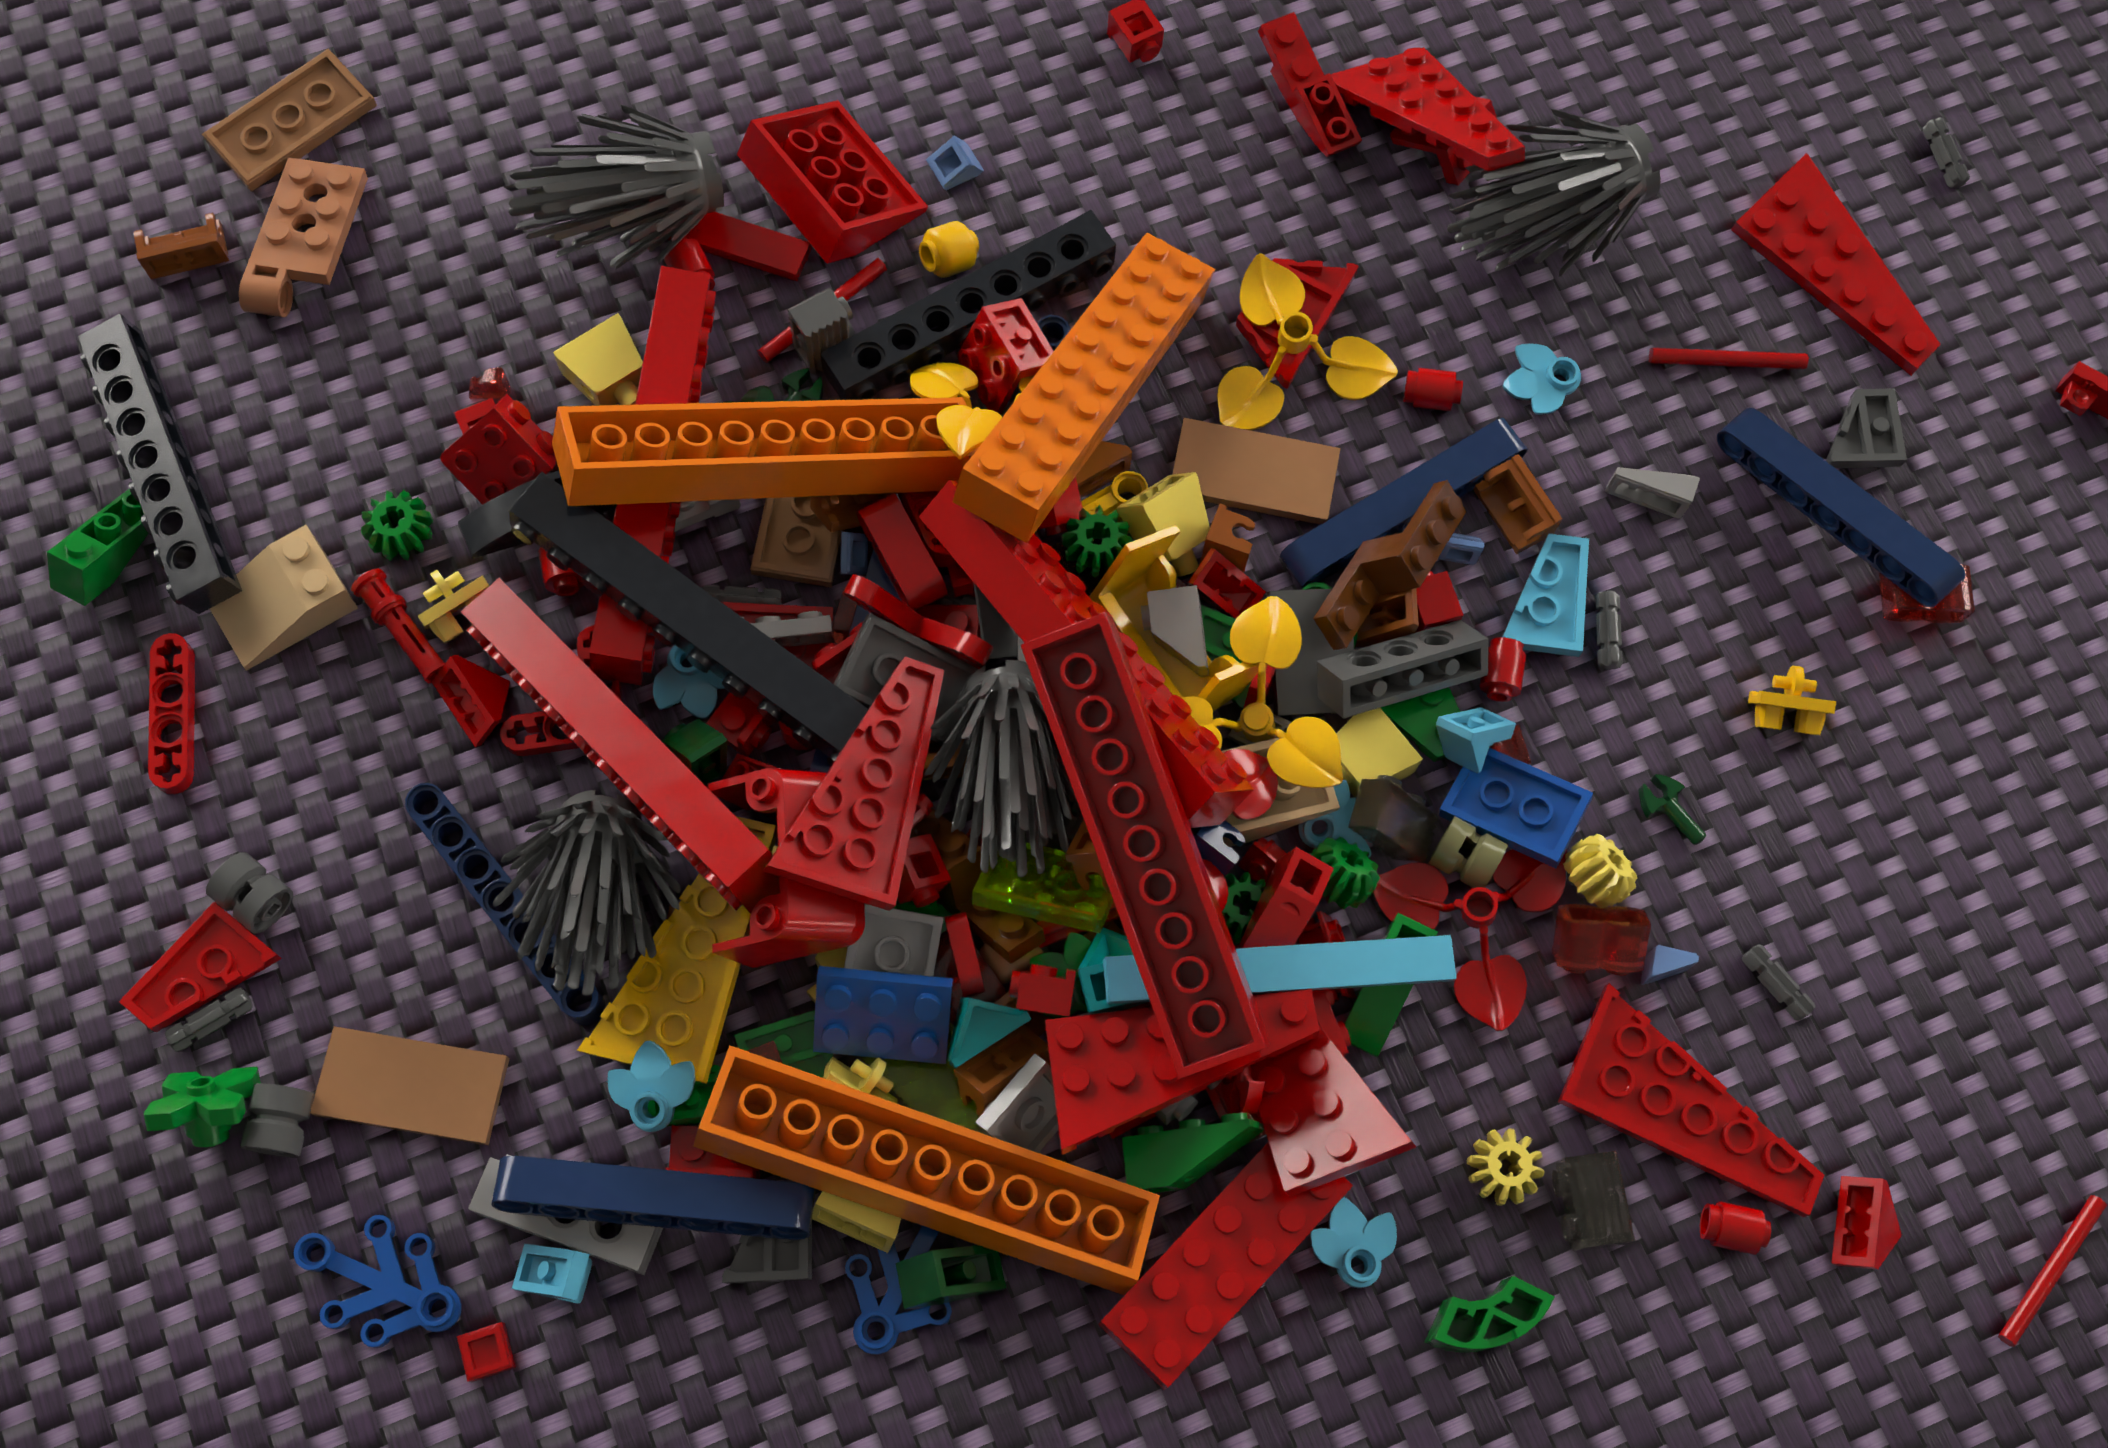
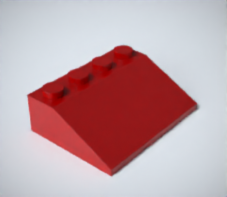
[737,100,928,264]

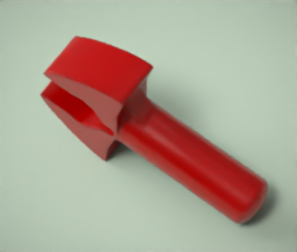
[1221,1065,1264,1114]

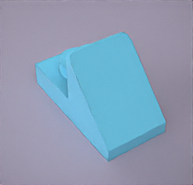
[1436,707,1516,773]
[512,1244,592,1304]

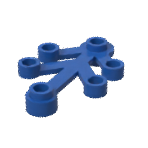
[294,1215,462,1348]
[845,1226,952,1355]

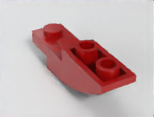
[1258,12,1362,157]

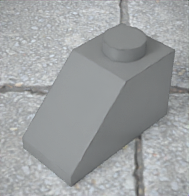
[1141,585,1209,677]

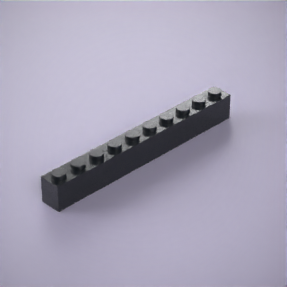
[509,472,868,766]

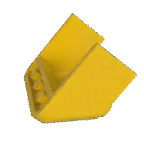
[1089,525,1259,712]

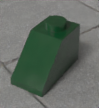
[662,719,727,786]
[895,1245,1006,1309]

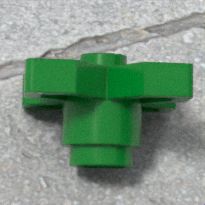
[144,1067,261,1147]

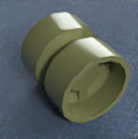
[1428,816,1508,888]

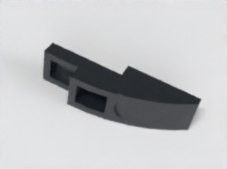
[458,471,617,559]

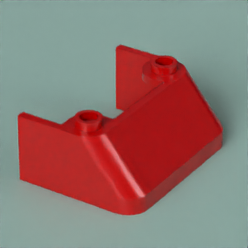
[708,768,865,968]

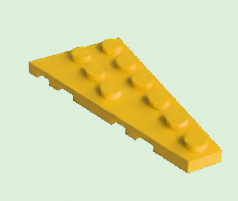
[577,816,778,1084]

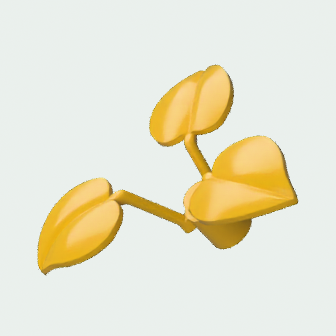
[1217,253,1398,430]
[910,363,1035,460]
[1182,596,1343,788]

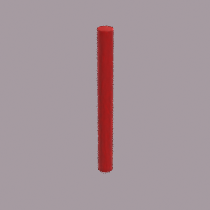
[757,258,887,363]
[1649,348,1809,369]
[1998,1195,2107,1347]

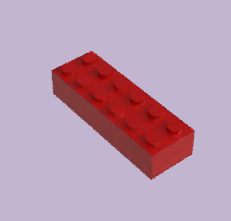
[1098,1142,1353,1390]

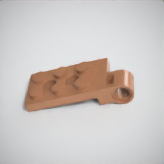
[239,157,368,317]

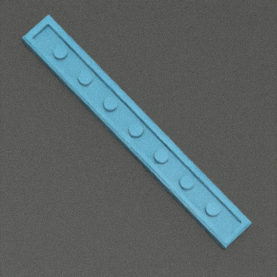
[1103,935,1457,1004]

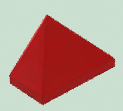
[1188,548,1266,619]
[432,655,510,747]
[1831,1176,1902,1270]

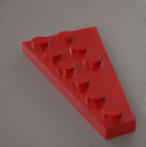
[1731,153,1941,376]

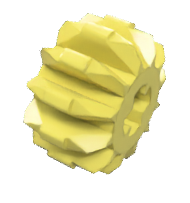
[1563,834,1637,909]
[1467,1129,1545,1206]

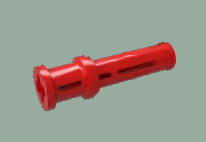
[351,568,445,683]

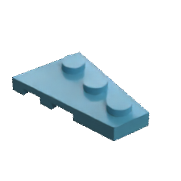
[1502,534,1589,657]

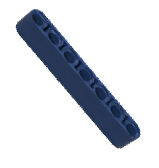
[1717,408,1966,607]
[1280,418,1528,588]
[405,783,605,1026]
[491,1156,815,1240]

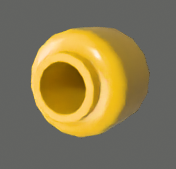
[919,221,979,278]

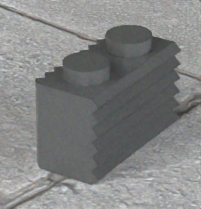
[787,288,855,375]

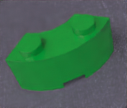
[1424,1276,1555,1352]

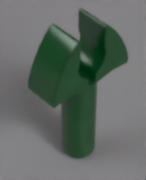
[781,368,823,401]
[1638,774,1706,845]

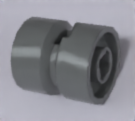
[206,852,293,934]
[240,1083,315,1158]

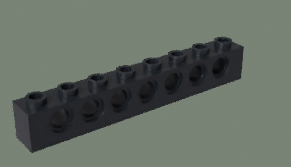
[820,210,1116,400]
[78,314,242,614]

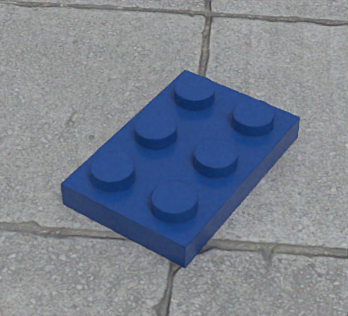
[1439,748,1593,869]
[813,966,953,1064]

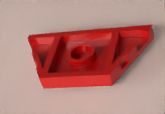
[1236,258,1359,389]

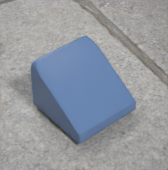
[926,135,984,190]
[840,532,868,575]
[1438,533,1484,565]
[1641,945,1699,985]

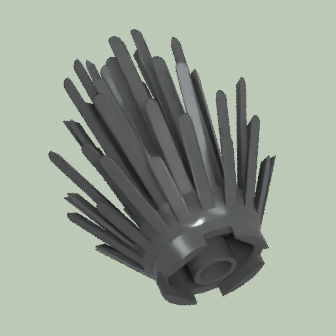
[504,104,724,269]
[1447,109,1661,277]
[924,660,1076,877]
[493,790,681,996]

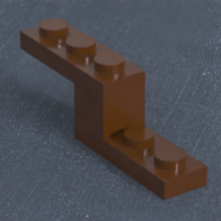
[1313,480,1466,650]
[910,808,1046,964]

